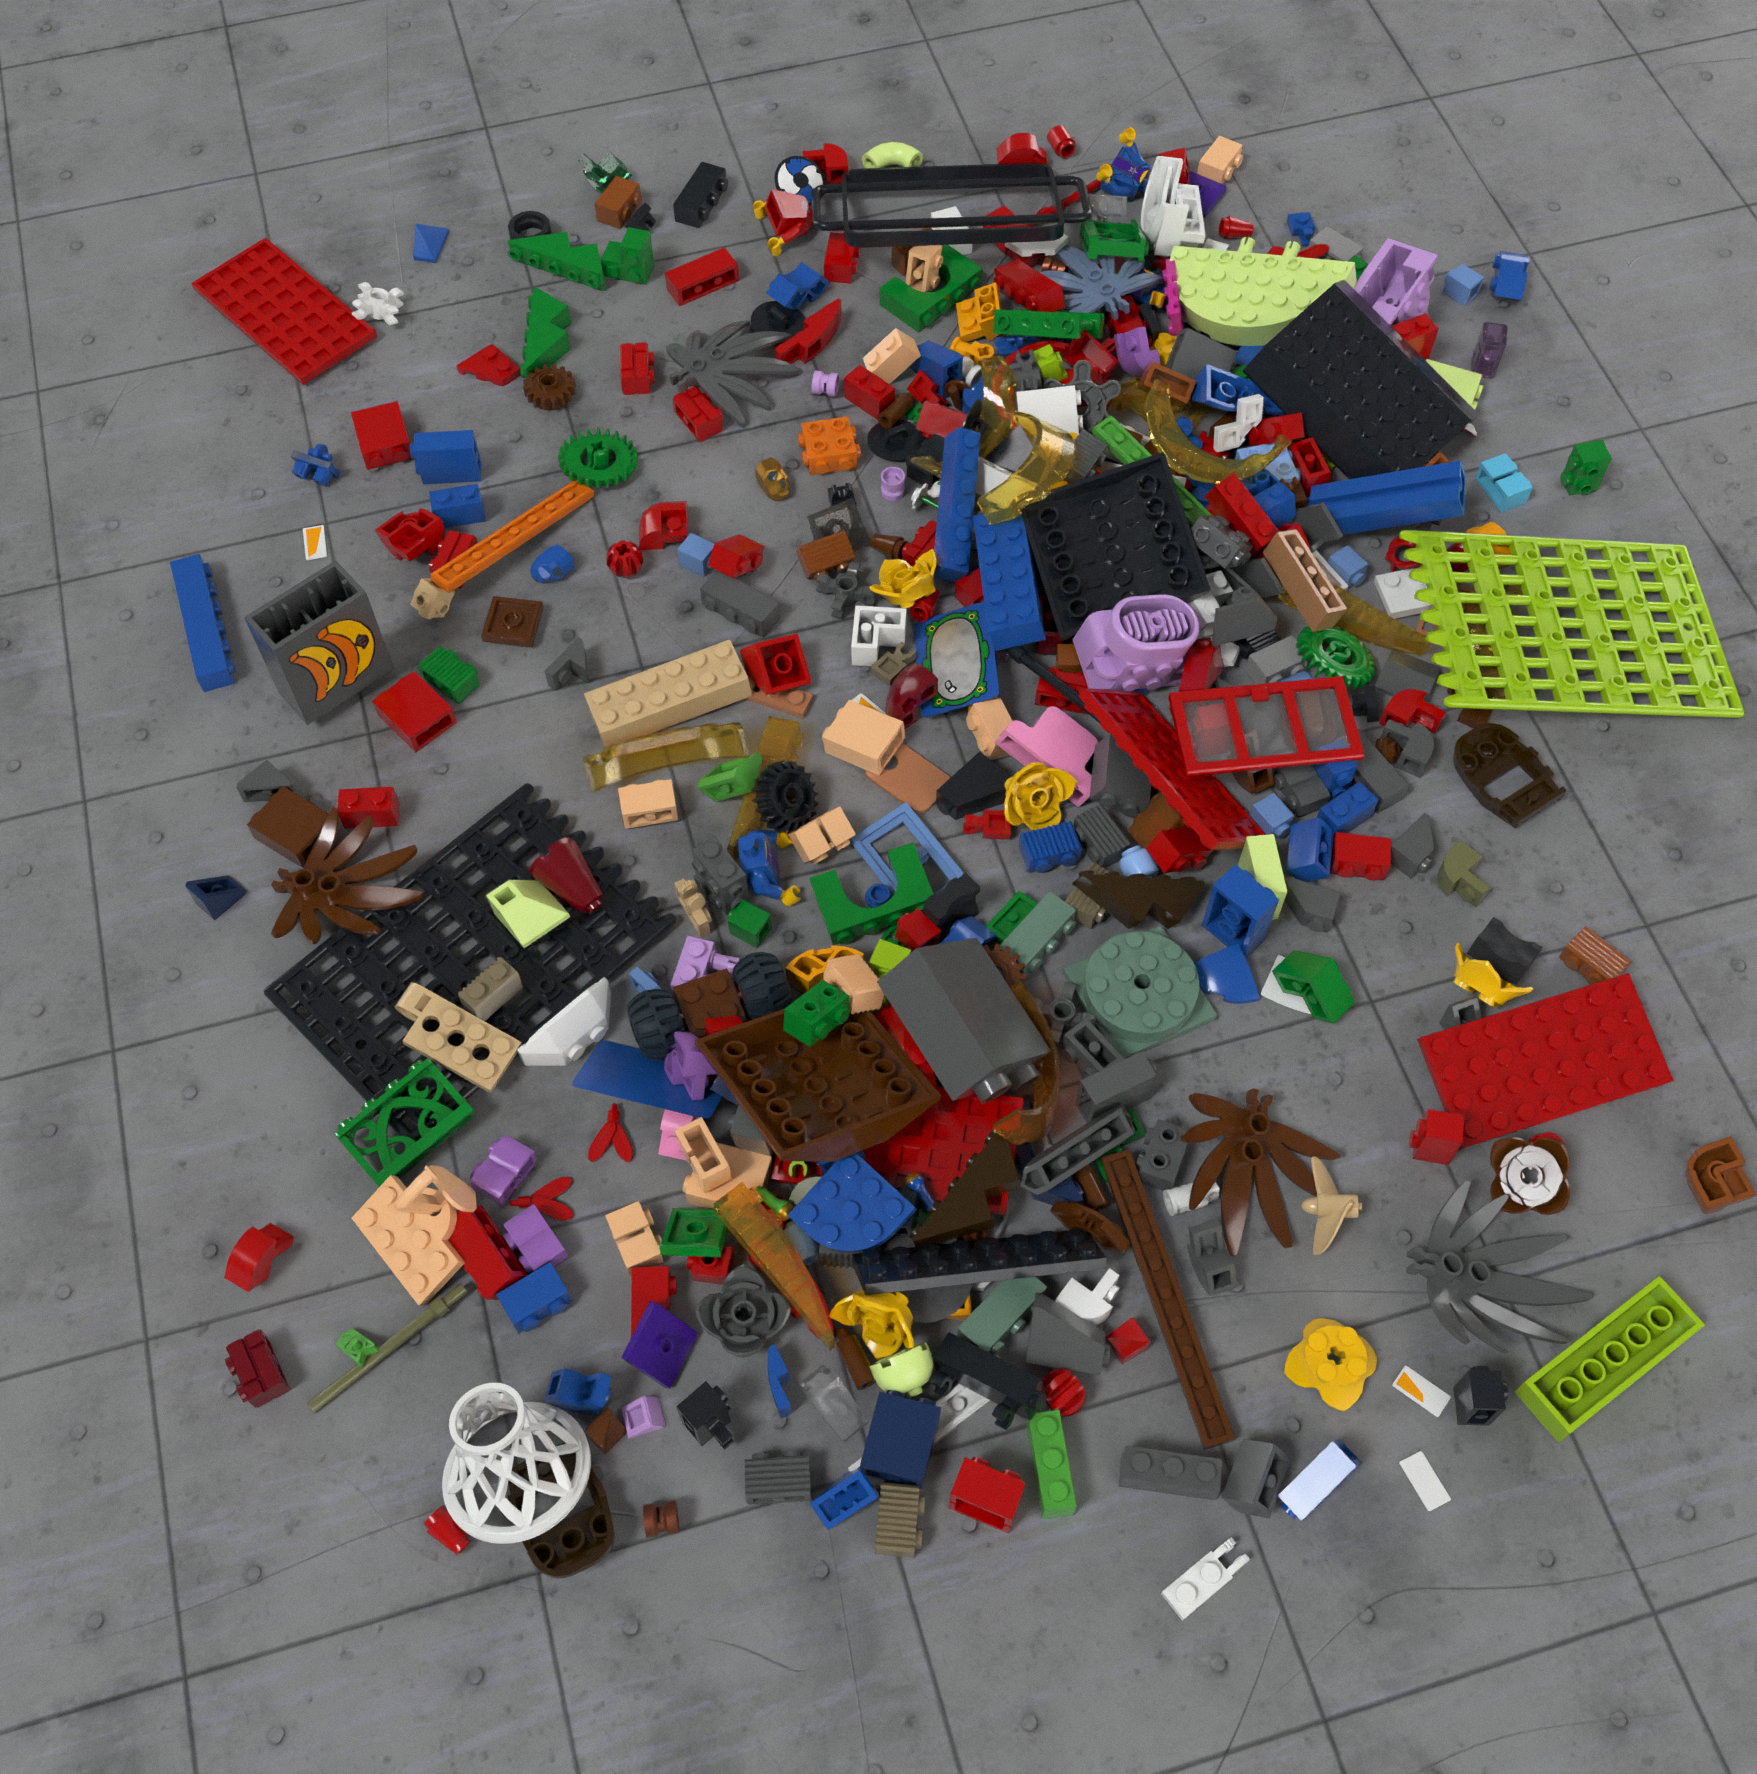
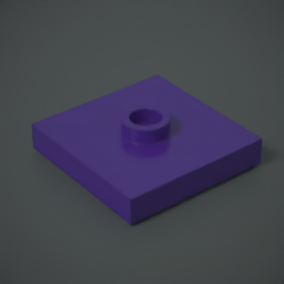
[1189,171,1226,218]
[621,1302,698,1389]

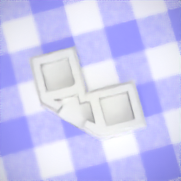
[1005,234,1069,257]
[1213,394,1264,453]

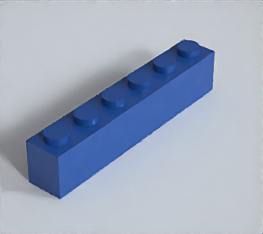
[934,427,981,582]
[170,554,236,692]

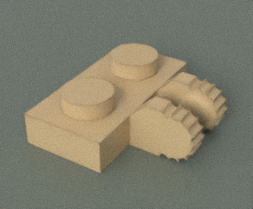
[674,878,712,938]

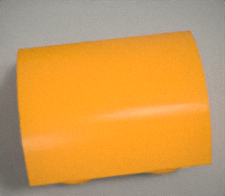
[956,282,1002,342]

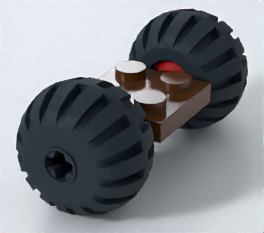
[627,952,792,1060]

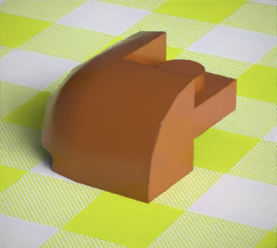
[1685,1136,1756,1214]

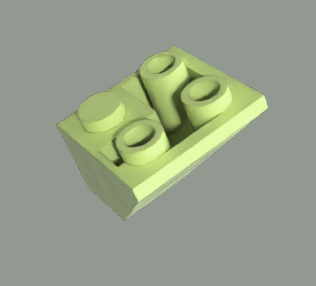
[486,880,570,948]

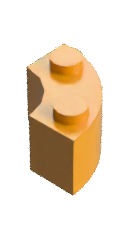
[785,945,864,993]

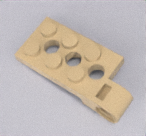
[395,982,522,1093]

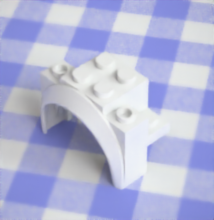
[1140,156,1206,257]

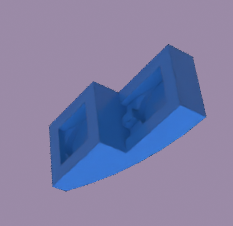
[768,1344,792,1419]

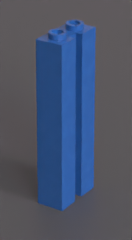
[1307,460,1466,535]

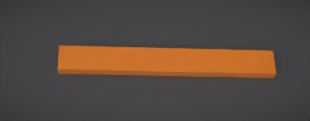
[430,480,594,593]

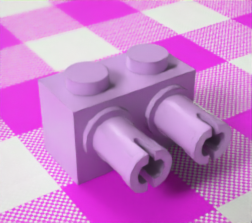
[670,936,741,1000]

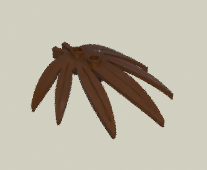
[271,806,424,944]
[1181,1088,1341,1256]

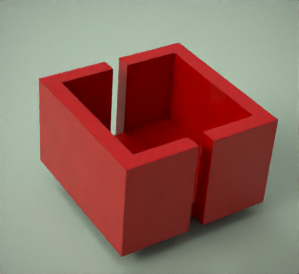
[949,1457,1026,1534]

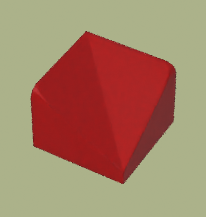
[1105,1317,1150,1364]

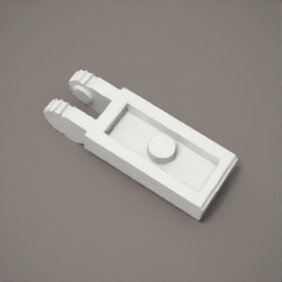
[1161,1537,1250,1621]

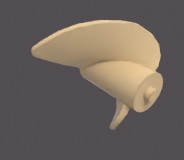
[1301,1156,1362,1256]

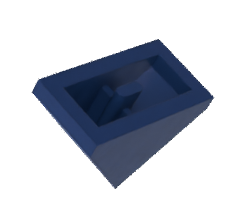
[185,875,246,920]

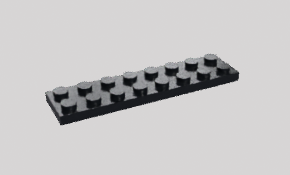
[852,1228,1106,1295]

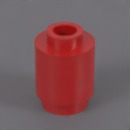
[1047,125,1075,158]

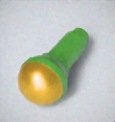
[754,1185,793,1221]

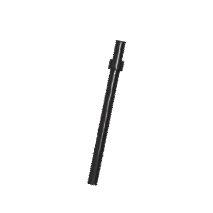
[1004,646,1100,723]

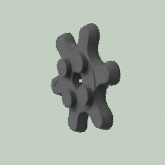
[1042,360,1121,433]

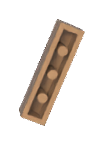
[1263,529,1347,632]

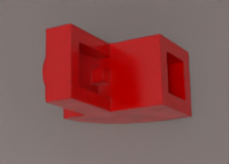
[996,133,1047,165]
[802,143,848,184]
[1379,689,1446,734]
[224,1223,294,1292]

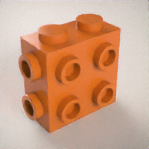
[797,416,861,475]

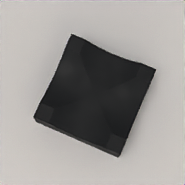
[924,873,981,944]
[1467,917,1543,985]

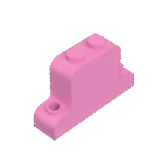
[995,706,1098,807]

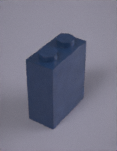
[860,1390,941,1490]

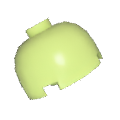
[869,1342,934,1399]

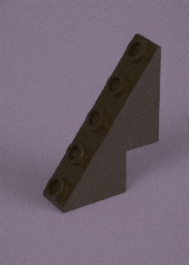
[1072,870,1205,929]
[910,1127,1021,1247]

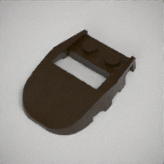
[1453,723,1567,828]
[508,1442,615,1578]

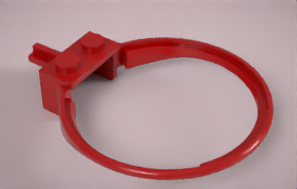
[992,330,1119,442]

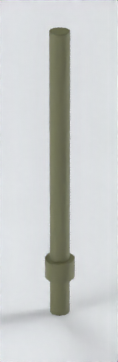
[307,1283,468,1413]

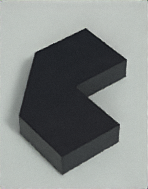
[1139,302,1162,343]

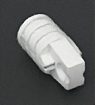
[1163,1181,1220,1216]

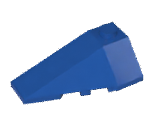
[1192,364,1285,416]

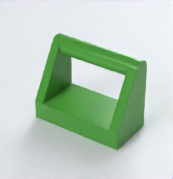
[697,753,762,802]

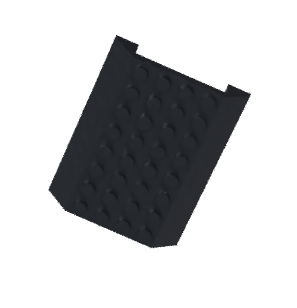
[1243,280,1479,479]

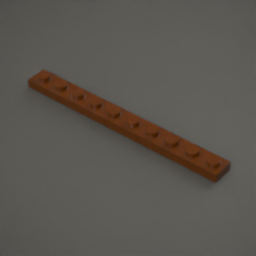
[1101,1149,1235,1450]

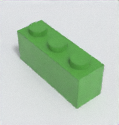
[1026,1410,1077,1520]

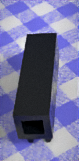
[930,1332,1047,1430]

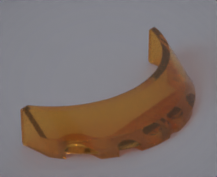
[993,981,1061,1145]

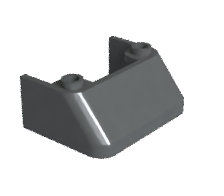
[1231,502,1343,600]
[1198,550,1278,647]

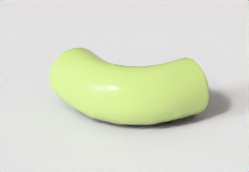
[862,142,923,168]

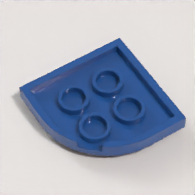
[788,1153,917,1252]

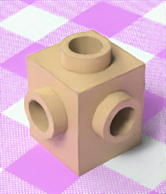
[410,578,455,619]

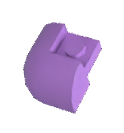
[1114,327,1161,378]
[664,1031,716,1101]

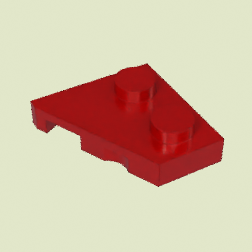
[456,343,521,387]

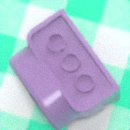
[1354,238,1438,326]
[1073,594,1199,691]

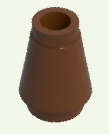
[870,533,908,560]

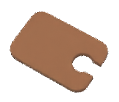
[865,743,950,814]

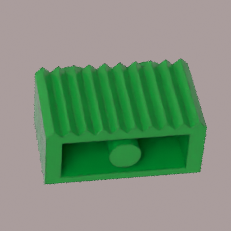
[417,645,479,704]

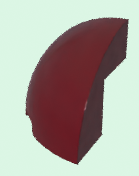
[885,664,938,729]

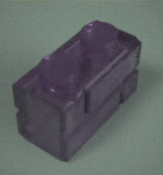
[1471,322,1507,379]

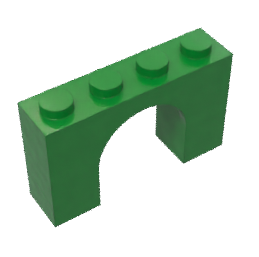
[879,245,982,333]
[809,842,934,945]

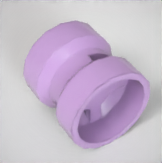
[812,370,839,397]
[881,467,905,501]

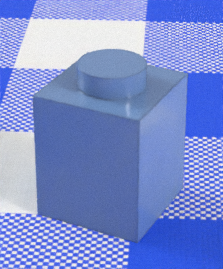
[1443,263,1484,306]
[677,533,714,577]
[1328,545,1368,590]
[1250,793,1294,838]

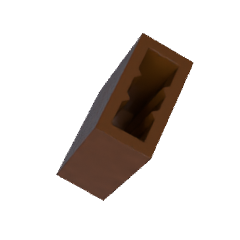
[247,786,339,868]

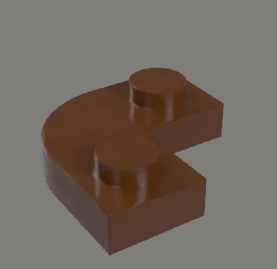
[1050,1201,1131,1253]

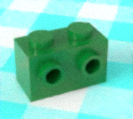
[1560,440,1612,496]
[783,980,850,1047]

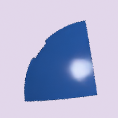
[1194,943,1260,1004]

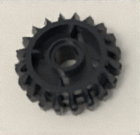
[752,760,819,834]

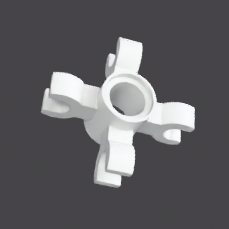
[352,282,404,326]

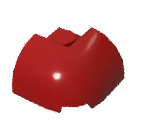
[639,501,688,550]
[375,508,445,562]

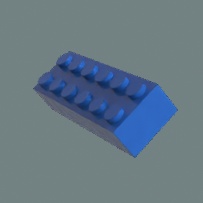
[973,505,1046,651]

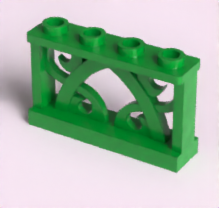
[1079,218,1149,262]
[334,1058,476,1187]

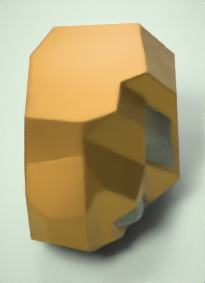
[755,457,791,501]

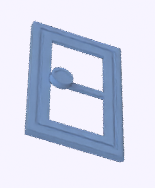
[849,802,964,895]

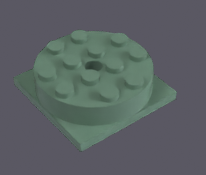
[1063,926,1217,1059]

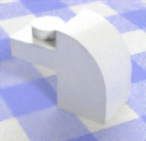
[1055,1268,1120,1326]

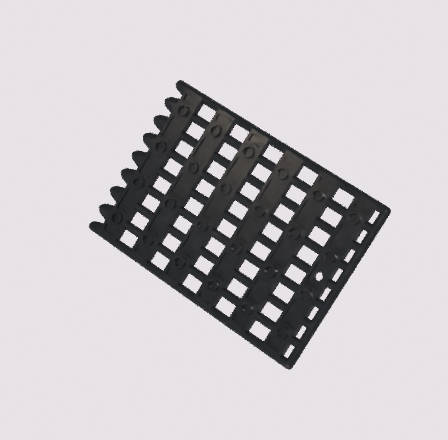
[264,783,677,1142]

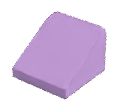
[621,1395,665,1438]

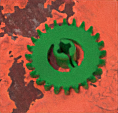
[558,427,638,488]
[1296,625,1375,690]

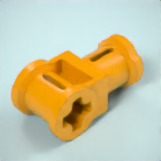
[950,336,994,376]

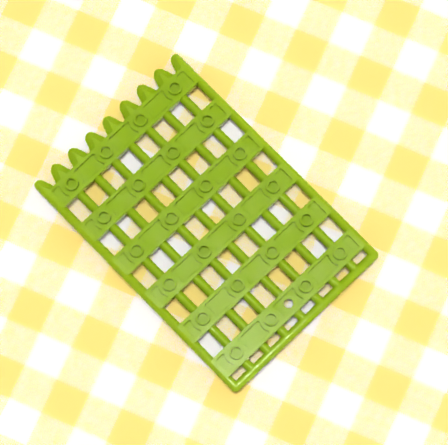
[1399,530,1745,718]

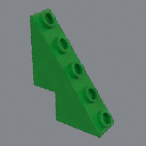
[508,232,605,291]
[520,287,571,379]

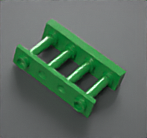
[993,309,1104,339]

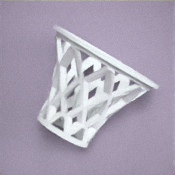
[442,1383,591,1544]

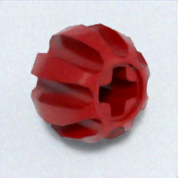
[606,540,643,578]
[1042,1368,1086,1417]

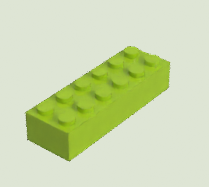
[1514,1276,1705,1443]

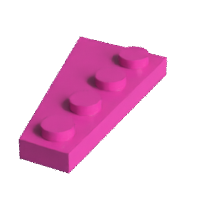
[1163,259,1184,336]

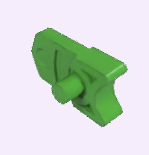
[336,1329,379,1367]

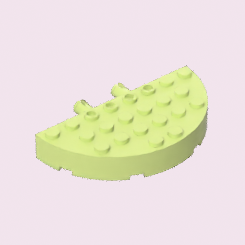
[1170,237,1357,346]

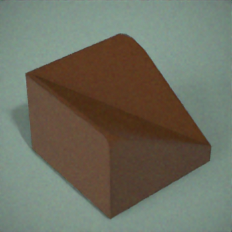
[585,1408,627,1455]

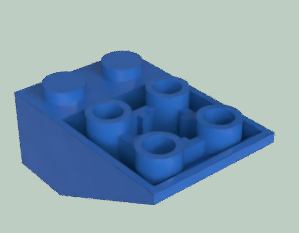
[1210,455,1296,528]

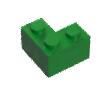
[601,227,655,285]
[1272,950,1355,1024]

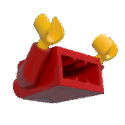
[753,189,812,256]

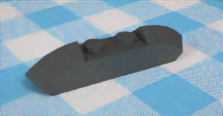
[1020,1105,1135,1195]

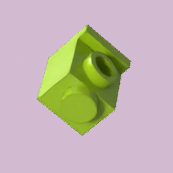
[1034,344,1068,382]

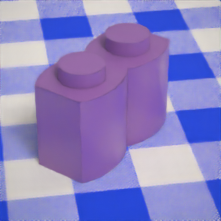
[470,1134,537,1207]
[503,1204,568,1273]

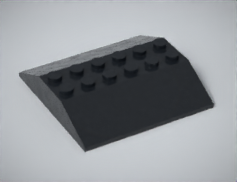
[1017,452,1211,640]

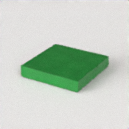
[660,1208,732,1257]

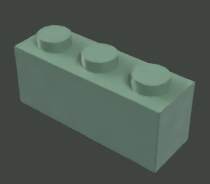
[1000,891,1076,975]
[957,1277,1047,1356]

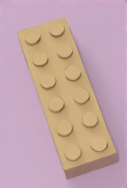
[584,639,752,750]

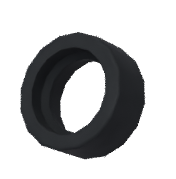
[508,211,552,240]

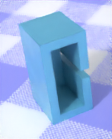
[1475,453,1533,513]

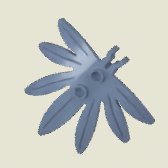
[1040,245,1164,341]

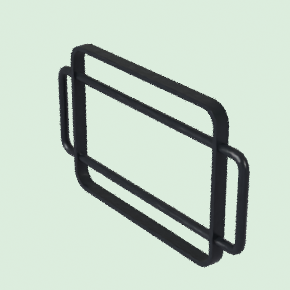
[811,163,1093,248]

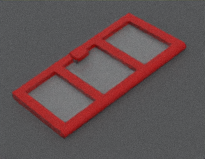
[1168,676,1364,777]

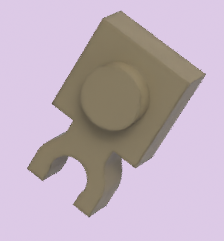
[871,642,916,686]

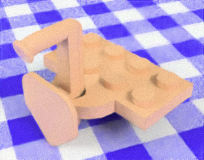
[352,1165,477,1306]

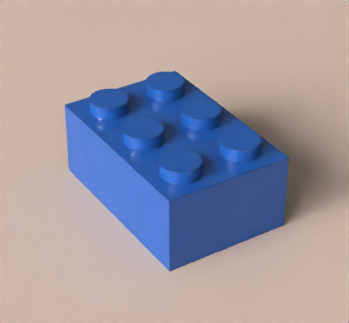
[1202,864,1279,958]

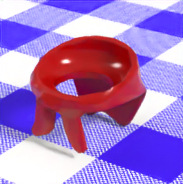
[1385,536,1421,572]

